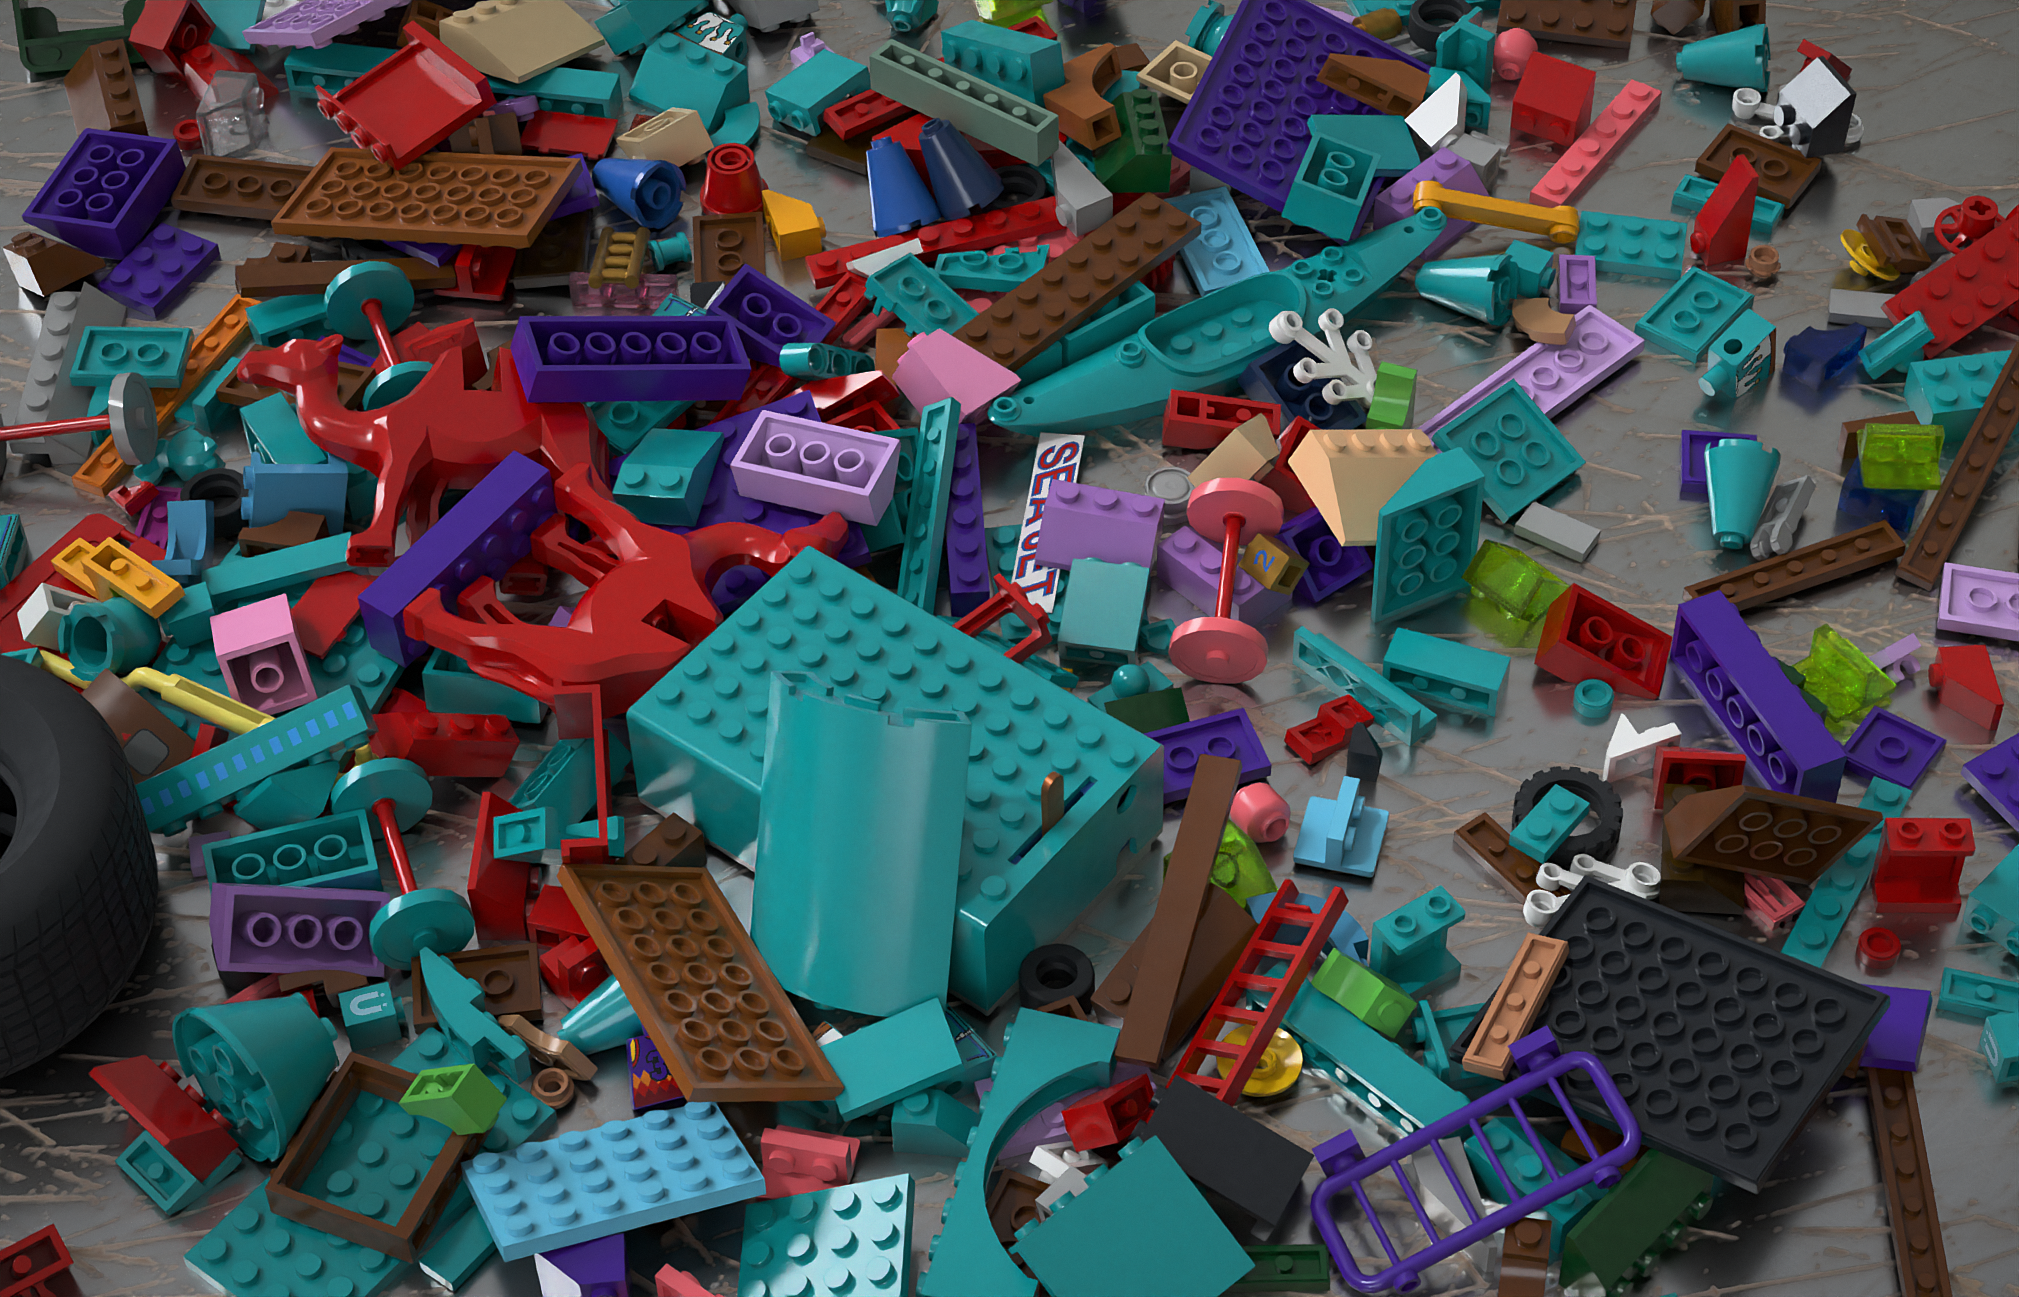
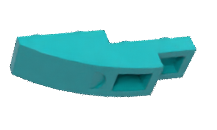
[420,946,532,1085]

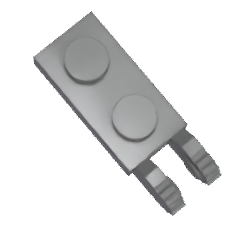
[1750,475,1816,561]

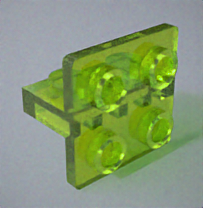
[1856,423,1945,490]
[1792,623,1896,723]

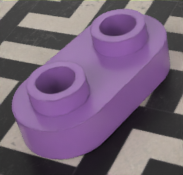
[477,95,539,122]

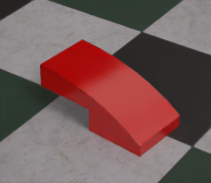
[1284,694,1375,765]

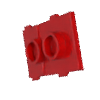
[520,110,619,160]
[284,571,374,660]

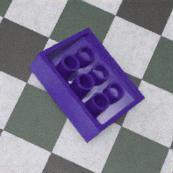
[22,128,186,260]

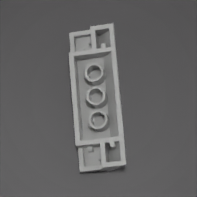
[9,281,128,464]

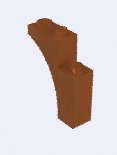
[1043,42,1123,150]

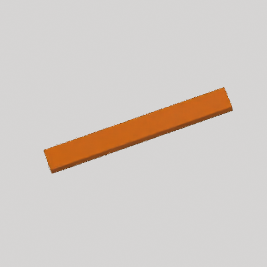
[71,294,262,498]

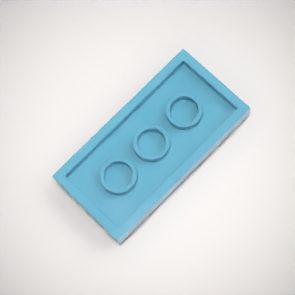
[1164,186,1270,297]

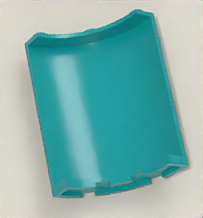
[750,671,972,1017]

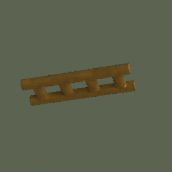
[588,226,650,289]

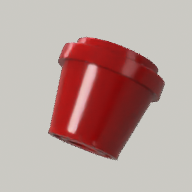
[700,143,769,215]

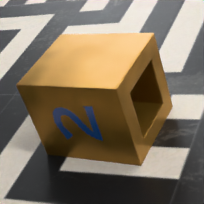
[1238,533,1310,596]

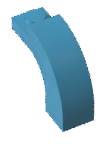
[152,500,215,589]
[1246,892,1369,967]

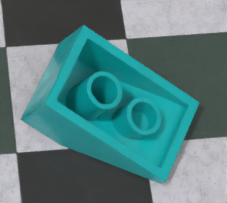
[612,428,724,526]

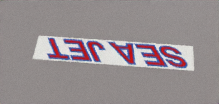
[1011,432,1085,613]

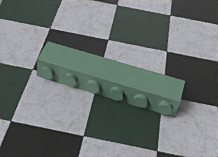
[869,39,1059,167]

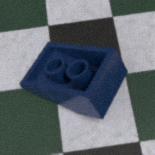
[1237,340,1367,432]

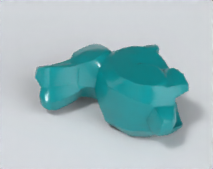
[133,425,226,486]

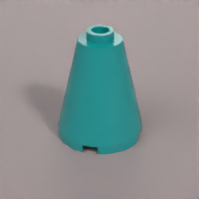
[1676,24,1771,93]
[1415,254,1519,326]
[1704,439,1781,549]
[557,974,644,1056]

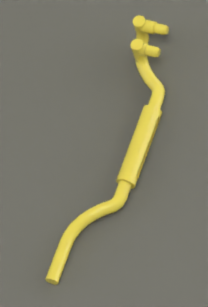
[40,650,380,791]

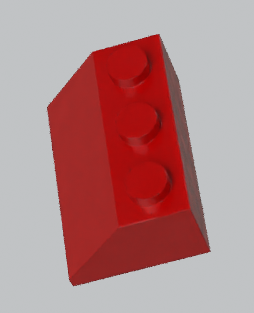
[372,712,520,777]
[467,792,542,941]
[88,1055,239,1183]

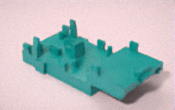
[864,252,979,337]

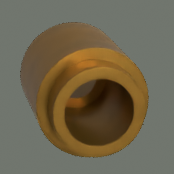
[1352,8,1402,41]

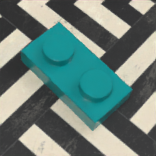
[1509,784,1590,864]

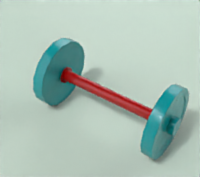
[323,261,434,411]
[329,758,475,971]

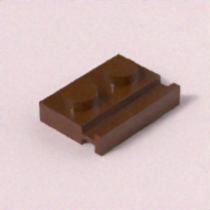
[1856,214,1932,273]

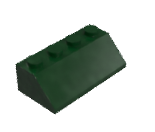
[1091,89,1172,193]
[1558,1148,1714,1297]

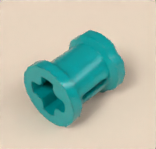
[648,231,692,271]

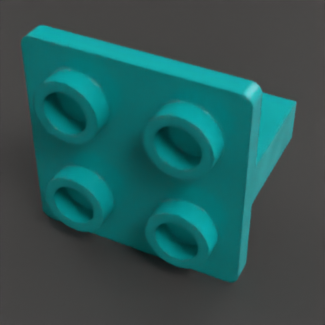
[1435,6,1496,92]

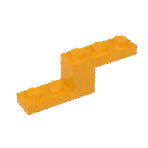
[51,537,186,619]

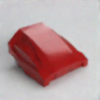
[403,318,488,390]

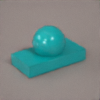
[1858,310,1935,380]
[1087,661,1174,713]

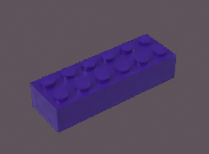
[510,316,751,403]
[357,450,558,668]
[1670,590,1847,803]

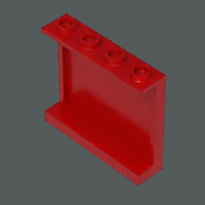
[314,21,497,171]

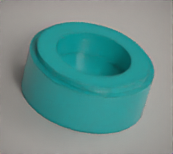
[1573,679,1614,718]

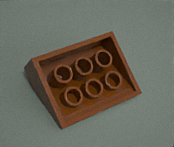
[1663,785,1883,885]

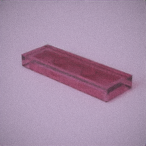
[569,272,679,309]

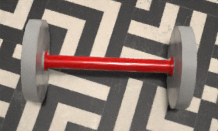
[0,372,158,476]

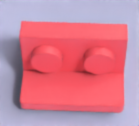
[755,1125,861,1202]

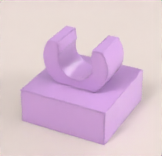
[790,32,834,67]
[1865,633,1922,684]

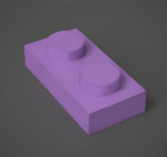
[1558,254,1597,315]

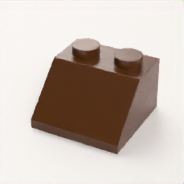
[2,231,106,297]

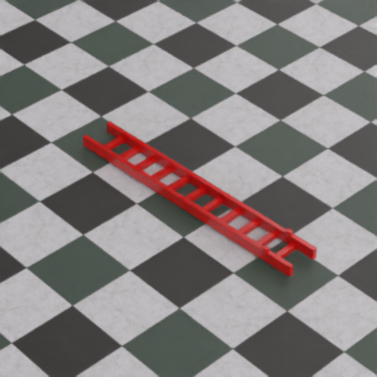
[1145,879,1349,1123]

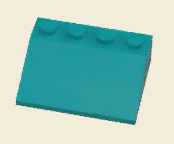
[1371,446,1485,623]

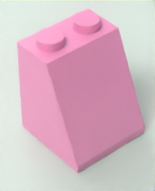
[892,328,1021,426]
[210,593,318,715]

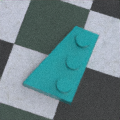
[934,244,1050,293]

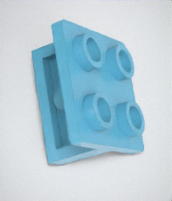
[1293,776,1389,877]

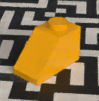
[762,189,826,262]

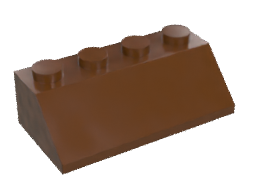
[63,39,149,137]
[1090,882,1259,1062]

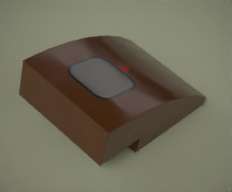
[81,668,195,785]

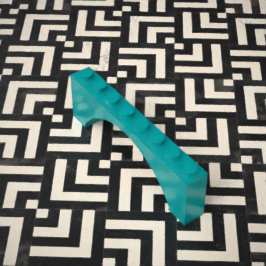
[915,1007,1120,1297]

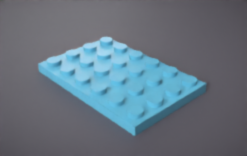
[461,1102,766,1262]

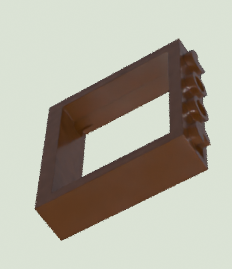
[265,1052,495,1264]

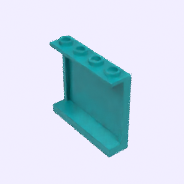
[1008,1135,1256,1297]

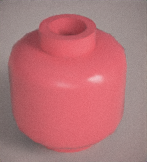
[1492,28,1538,80]
[1230,782,1291,843]

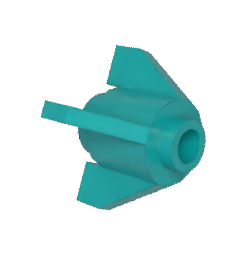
[885,0,939,31]

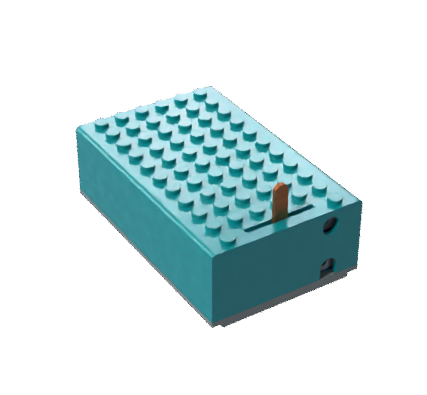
[626,546,1164,1016]

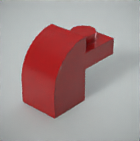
[539,935,609,1009]

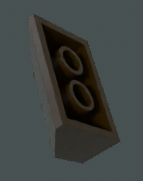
[1660,783,1745,914]

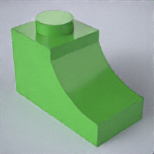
[1366,361,1417,429]
[1310,948,1418,1039]
[399,1063,507,1135]

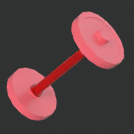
[1168,478,1284,684]

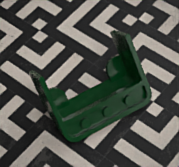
[12,0,146,73]

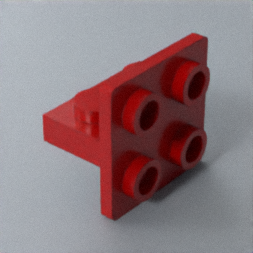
[433,244,517,301]

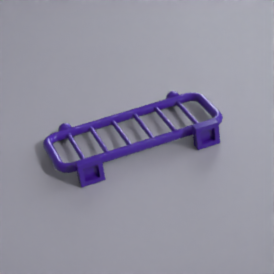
[1310,1025,1642,1294]

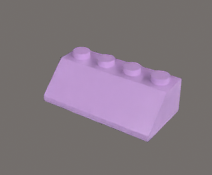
[730,410,901,526]

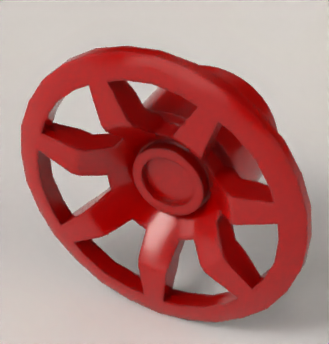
[1934,195,2007,255]

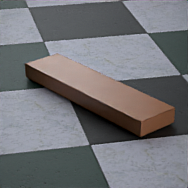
[1462,932,1570,1080]

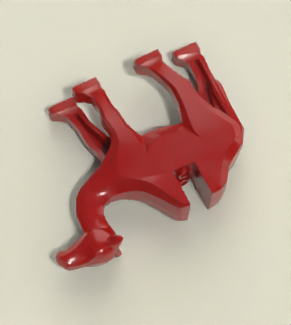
[237,334,620,596]
[403,461,849,720]

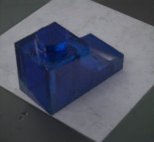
[1782,322,1867,392]

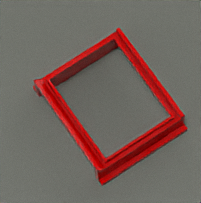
[553,678,615,865]

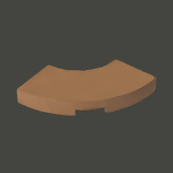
[1512,298,1576,345]
[497,1015,598,1080]

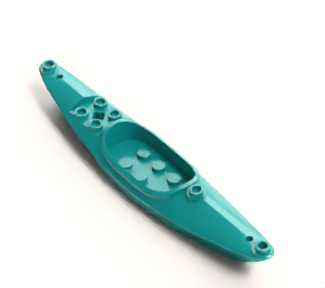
[987,206,1447,437]

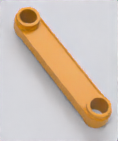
[1412,180,1580,244]

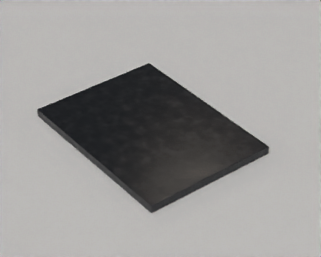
[1449,875,1891,1194]

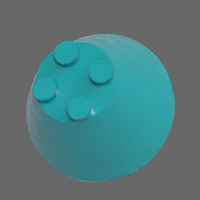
[172,992,340,1162]

